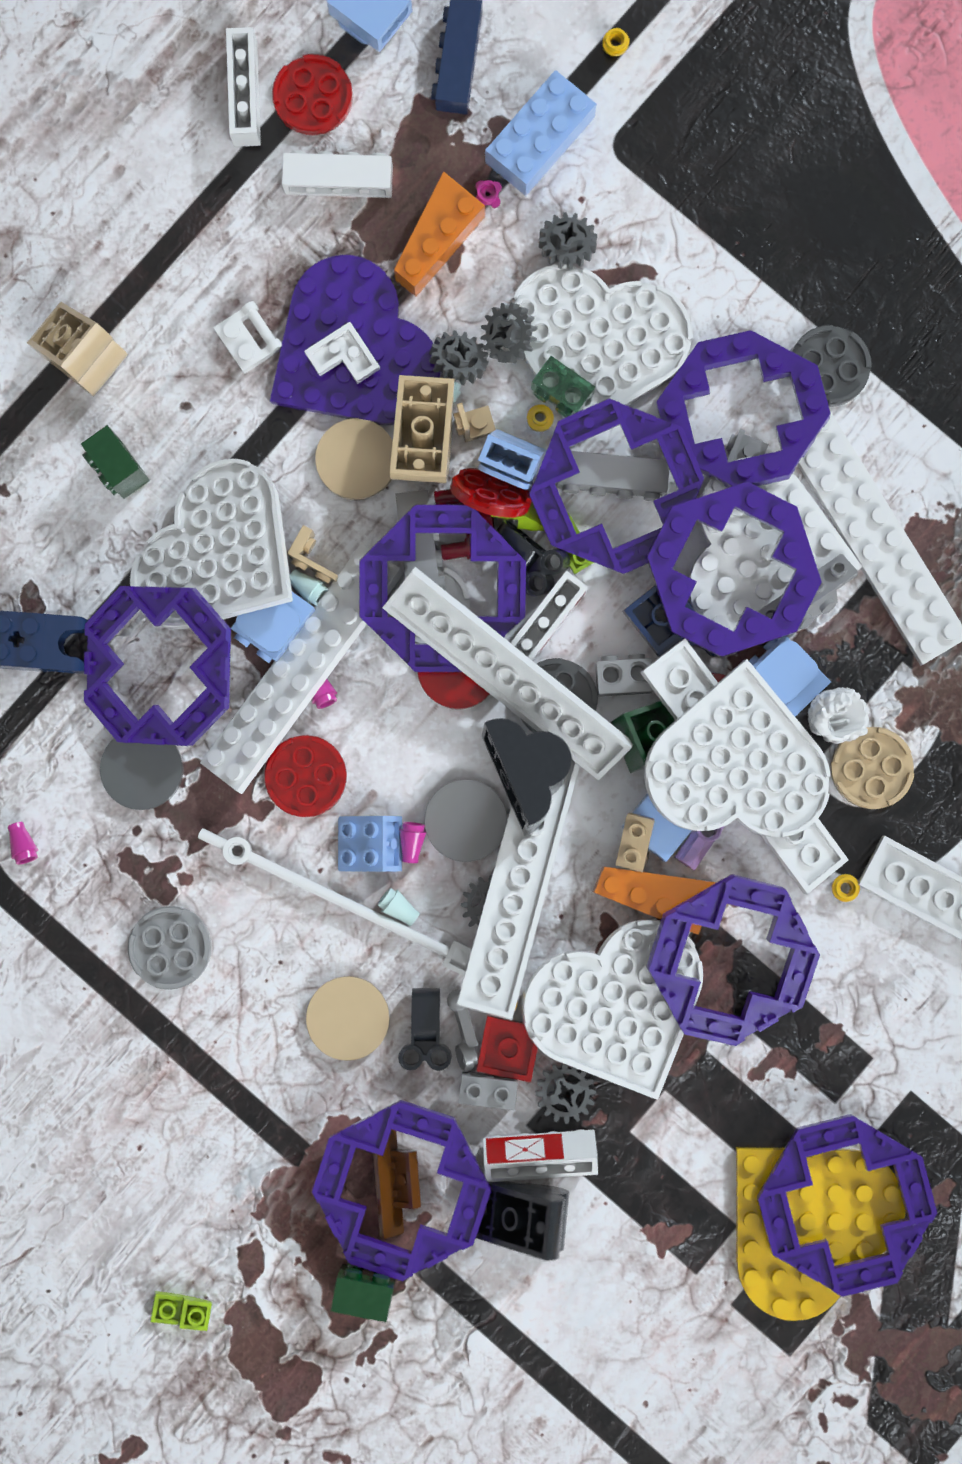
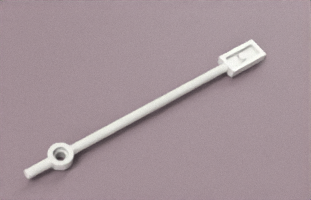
[198,828,472,976]

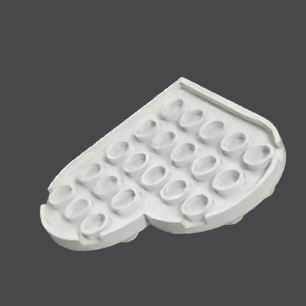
[509,264,692,419]
[689,457,863,631]
[130,459,293,630]
[644,659,831,837]
[522,919,703,1100]

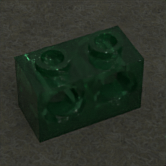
[531,356,596,418]

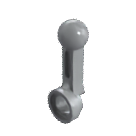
[447,990,478,1072]

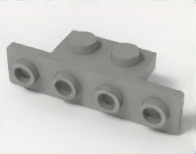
[758,554,858,633]

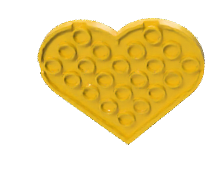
[736,1148,905,1321]

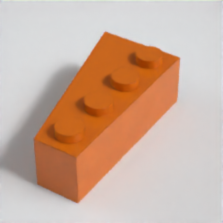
[394,171,485,297]
[592,866,717,935]

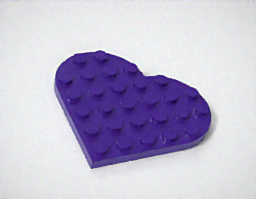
[270,255,441,425]

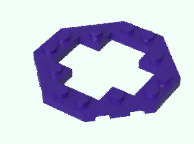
[656,330,831,488]
[529,398,704,574]
[646,482,822,657]
[359,505,526,672]
[84,586,231,746]
[646,874,820,1046]
[312,1100,491,1281]
[757,1114,937,1297]

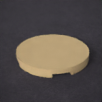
[315,418,393,500]
[831,727,914,809]
[306,976,390,1061]

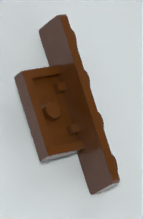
[373,1129,421,1239]

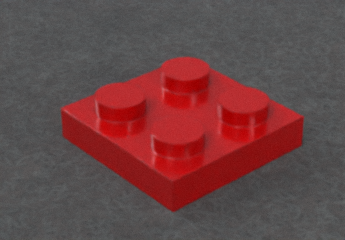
[476,1015,538,1082]

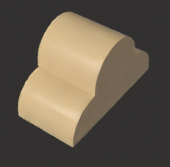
[27,302,128,397]
[390,375,454,483]

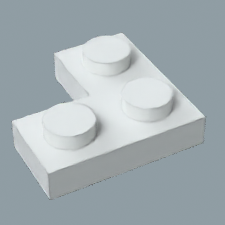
[304,322,380,384]

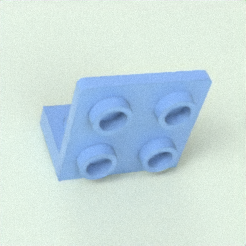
[338,816,402,872]

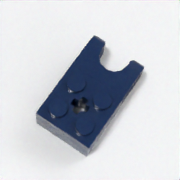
[622,585,718,658]
[0,611,88,674]

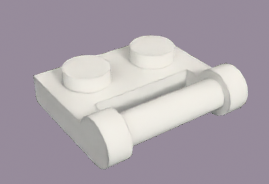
[213,301,282,374]

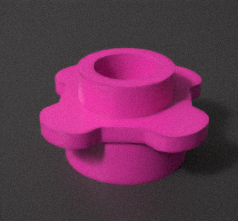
[475,180,502,208]

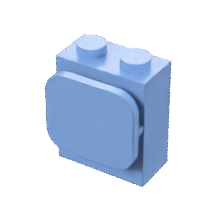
[327,0,412,52]
[478,429,547,490]
[231,592,316,663]
[749,635,831,717]
[621,793,692,862]

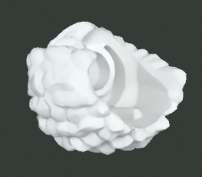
[808,687,869,744]

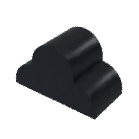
[481,718,572,836]
[476,1181,569,1261]

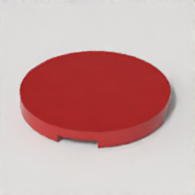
[272,54,353,135]
[450,468,532,518]
[418,672,490,709]
[265,735,347,817]

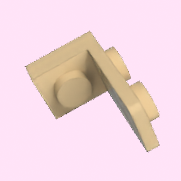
[453,403,496,443]
[287,525,338,584]
[616,813,655,872]

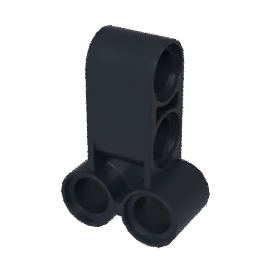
[496,520,571,596]
[398,988,452,1071]

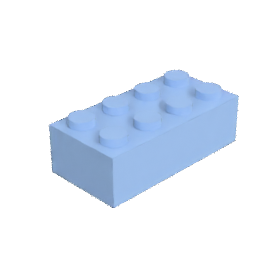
[485,70,597,196]

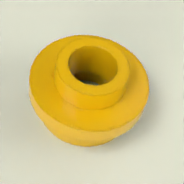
[602,28,629,56]
[527,404,554,432]
[832,874,860,902]

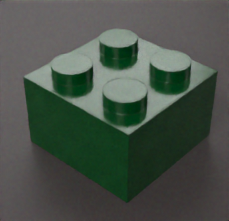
[81,425,150,499]
[610,701,675,773]
[330,1262,396,1323]

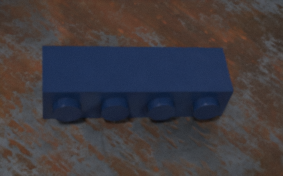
[431,0,483,115]

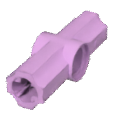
[674,826,724,871]

